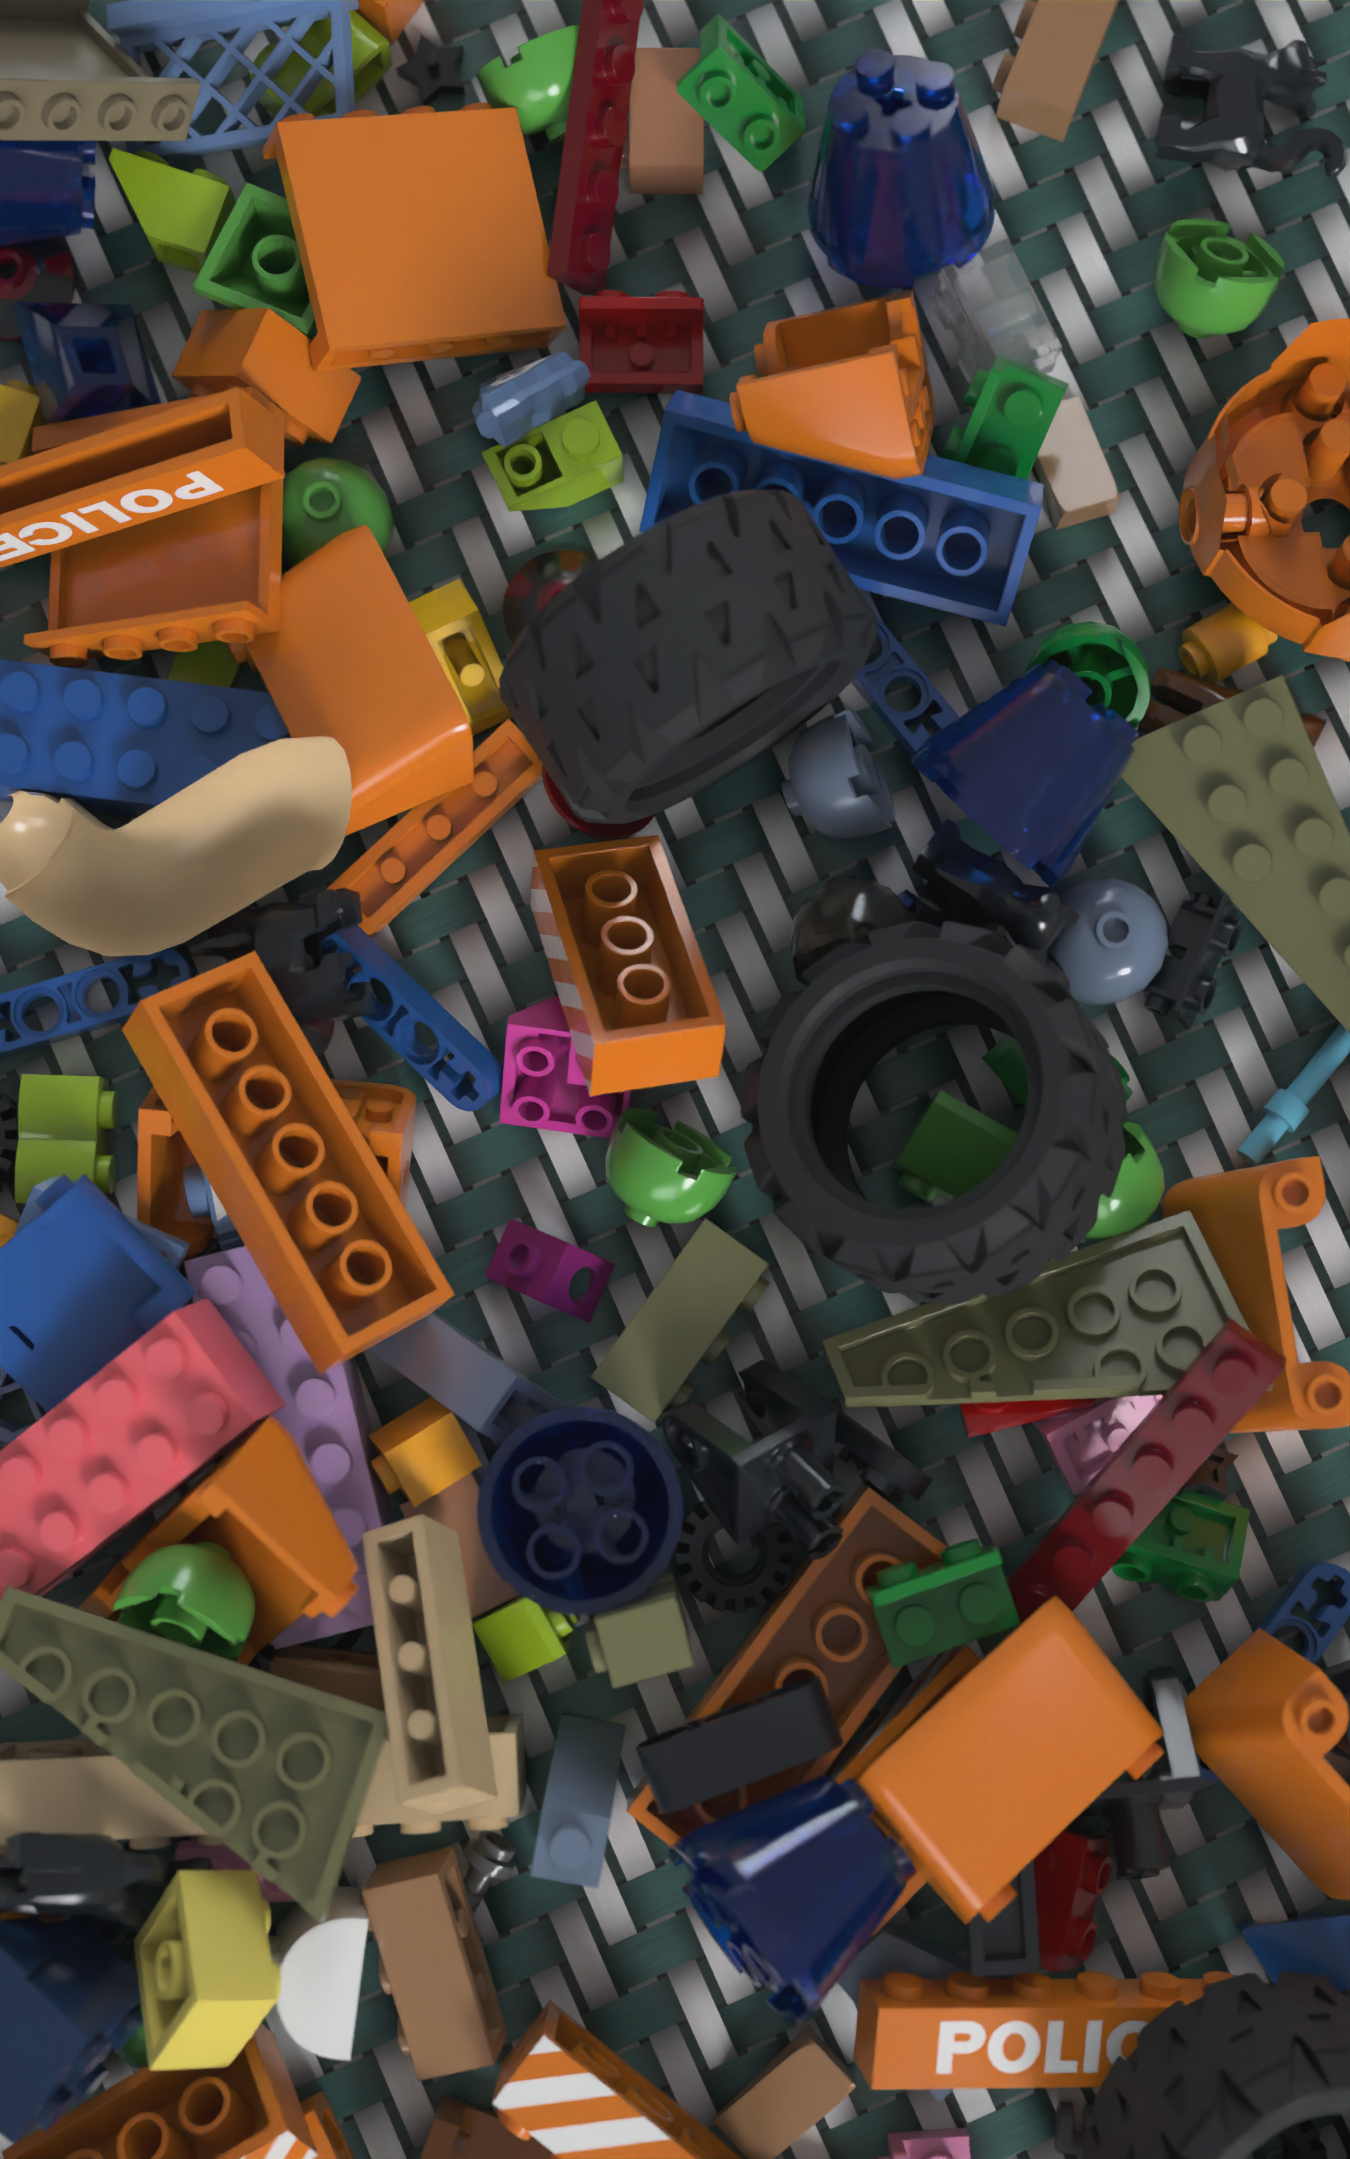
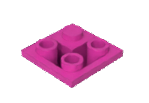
[499,995,632,1139]

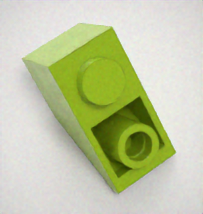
[109,148,236,274]
[482,400,624,512]
[472,1577,581,1683]

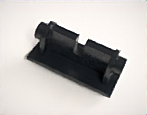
[1143,892,1242,1030]

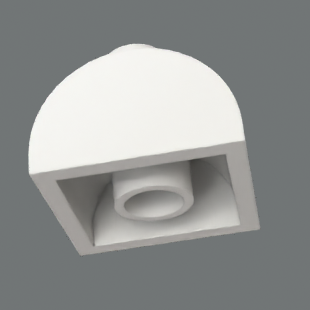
[268,1886,368,2060]

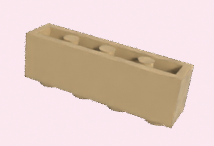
[362,1514,498,1815]

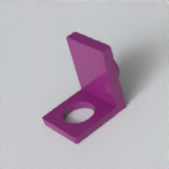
[485,1219,614,1322]

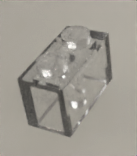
[931,238,1062,384]

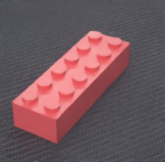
[0,1298,286,1602]

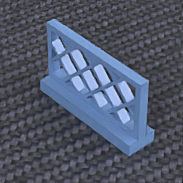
[106,0,359,161]

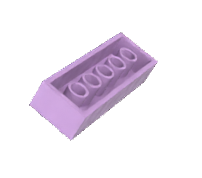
[184,1246,394,1650]

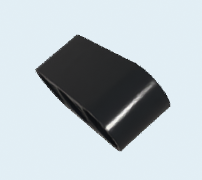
[636,1676,844,1814]

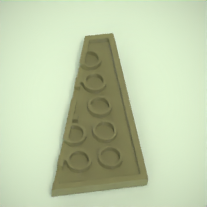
[1101,675,1350,1033]
[822,1210,1274,1408]
[0,1586,389,1922]

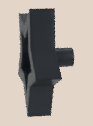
[396,34,465,106]
[1178,1448,1238,1501]

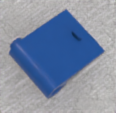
[0,1174,196,1413]

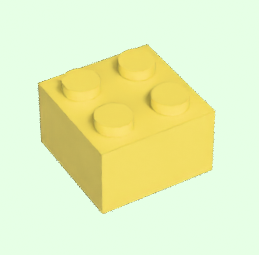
[134,1870,281,2070]

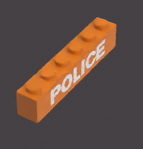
[0,386,285,568]
[853,1971,1236,2090]

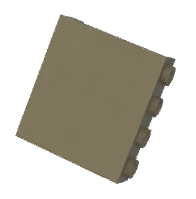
[0,0,202,141]

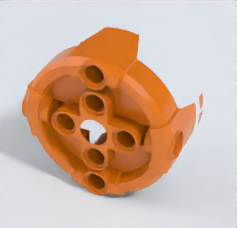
[1178,318,1350,662]

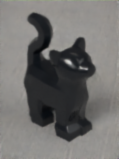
[1155,34,1347,177]
[889,818,1079,992]
[190,888,374,1023]
[0,1832,215,1928]

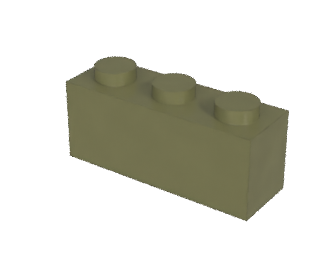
[591,1218,770,1423]
[586,1572,694,1688]

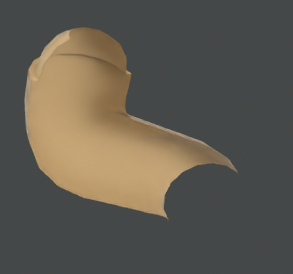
[0,736,352,956]

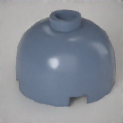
[782,709,895,840]
[1047,878,1168,1006]

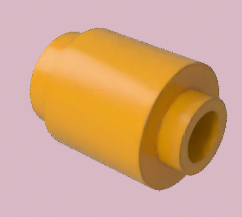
[1178,602,1278,684]

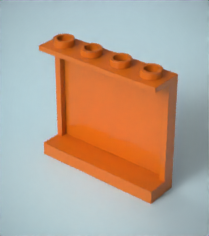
[262,102,567,372]
[23,386,285,668]

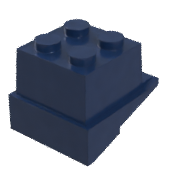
[0,1916,143,2144]

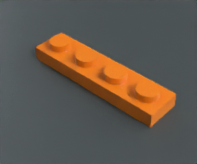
[326,718,542,939]

